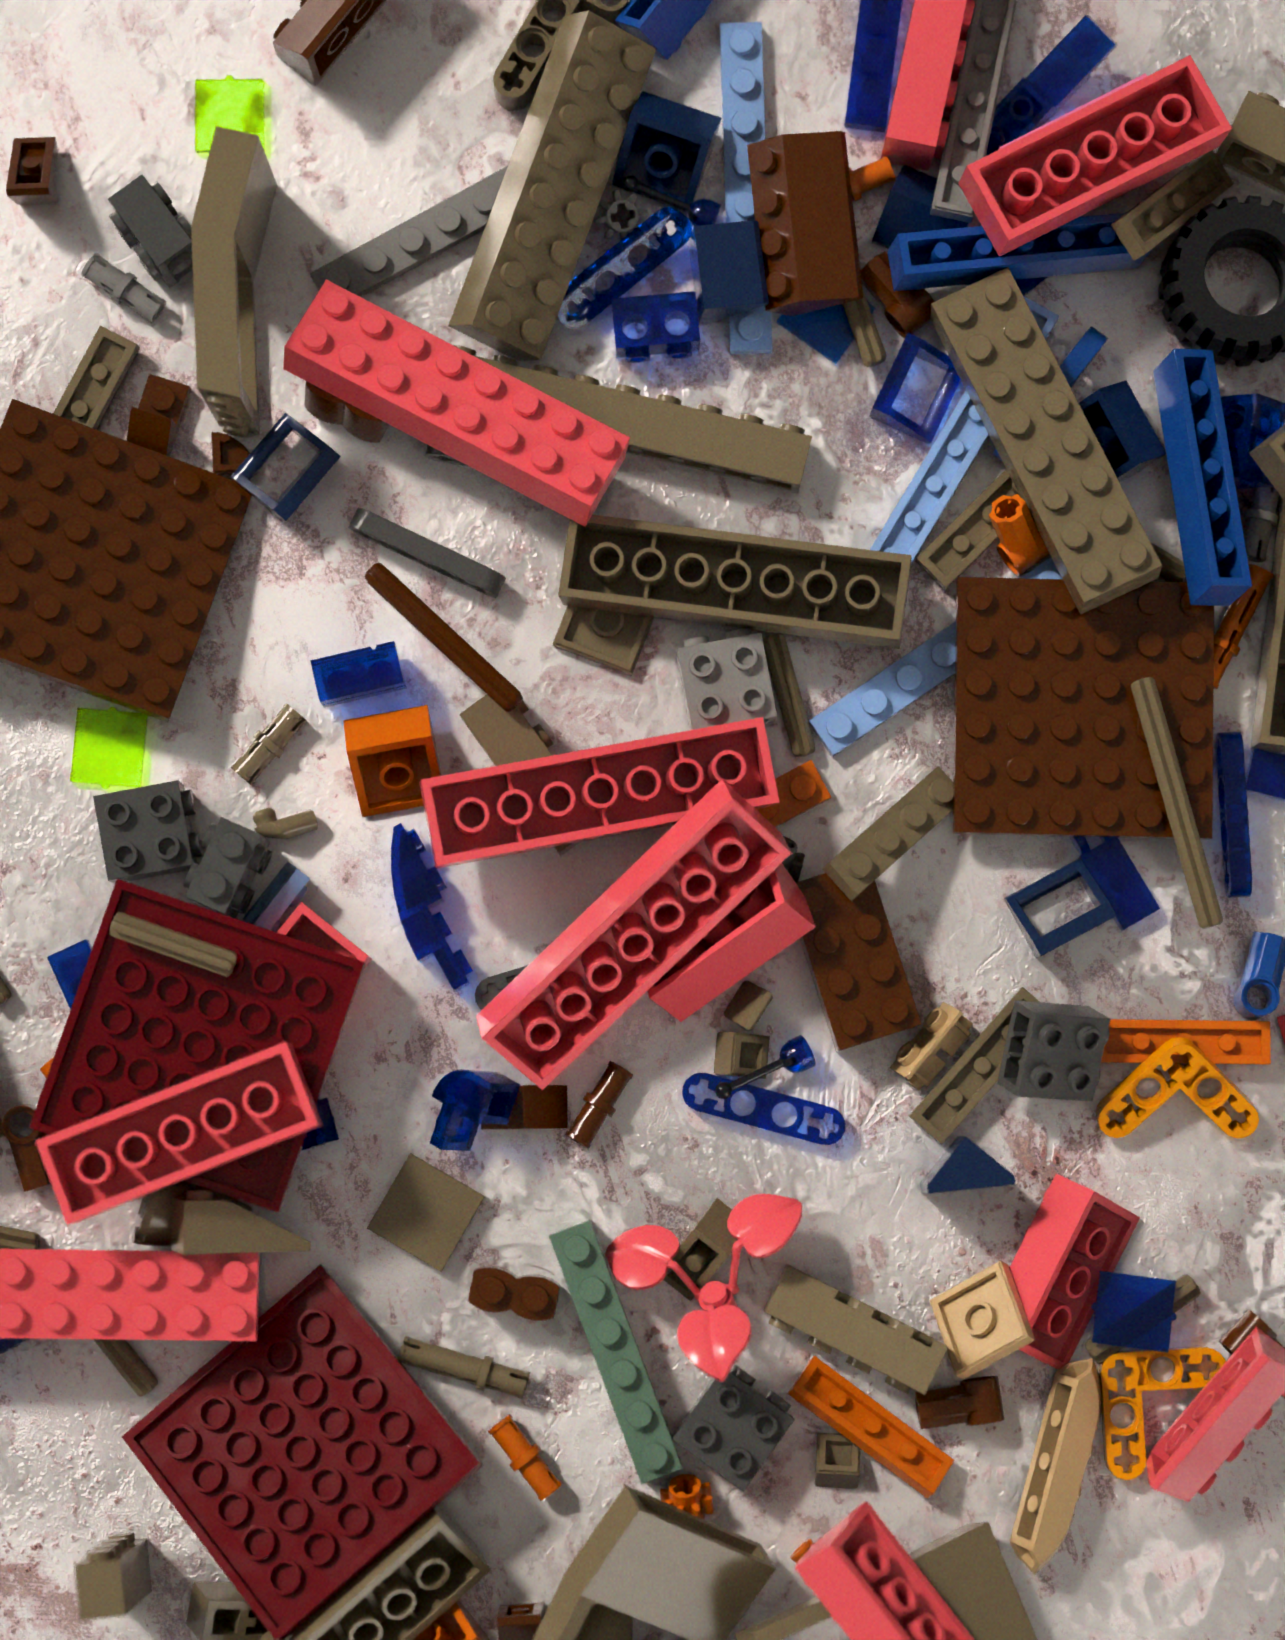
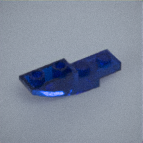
[986,15,1118,156]
[391,823,473,992]

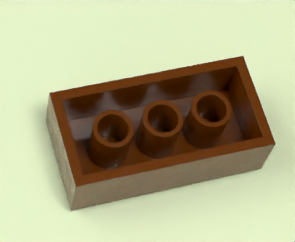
[796,873,921,1052]

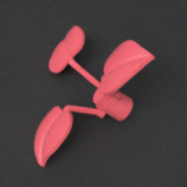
[605,1194,803,1382]

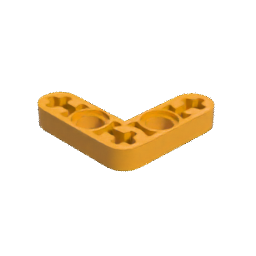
[1095,1037,1259,1138]
[1098,1346,1225,1480]

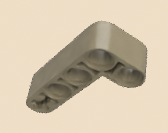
[493,0,630,111]

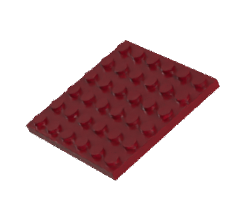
[29,879,366,1213]
[122,1265,483,1640]

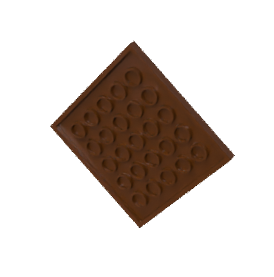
[0,399,252,722]
[953,577,1214,840]

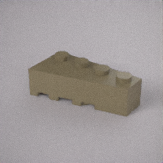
[763,1263,948,1395]

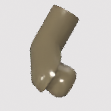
[253,808,318,839]

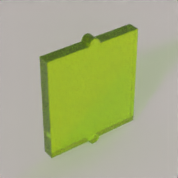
[195,75,265,153]
[70,706,148,789]

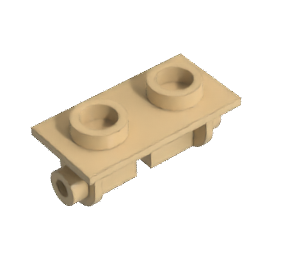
[890,1002,973,1091]

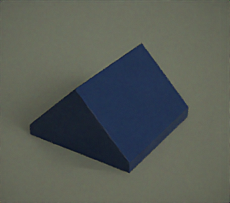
[871,164,969,249]
[688,220,769,325]
[920,1136,1016,1194]

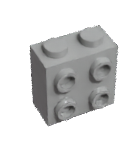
[676,628,777,730]

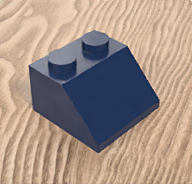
[611,91,722,204]
[1079,380,1166,482]

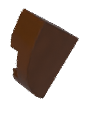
[211,432,257,476]

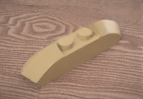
[1009,1358,1101,1575]

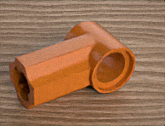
[989,494,1049,576]

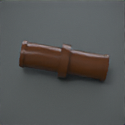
[565,1061,633,1149]

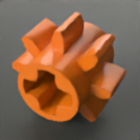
[660,1474,714,1519]

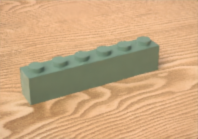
[549,1220,683,1484]

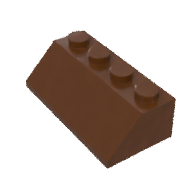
[272,0,387,86]
[747,131,863,316]

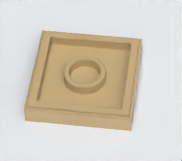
[929,1261,1035,1380]

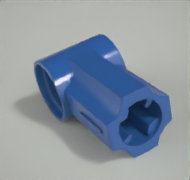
[1233,931,1285,1020]

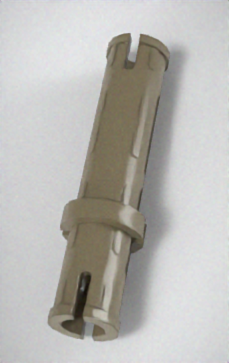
[398,1336,530,1399]

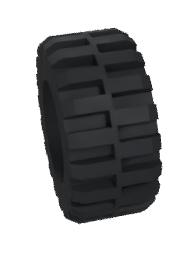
[1158,195,1285,367]

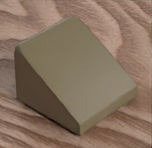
[724,981,773,1032]
[714,1032,770,1079]
[815,1433,860,1489]

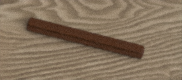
[364,563,523,712]

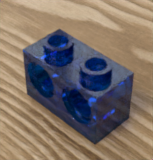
[611,291,700,363]
[1221,393,1285,489]

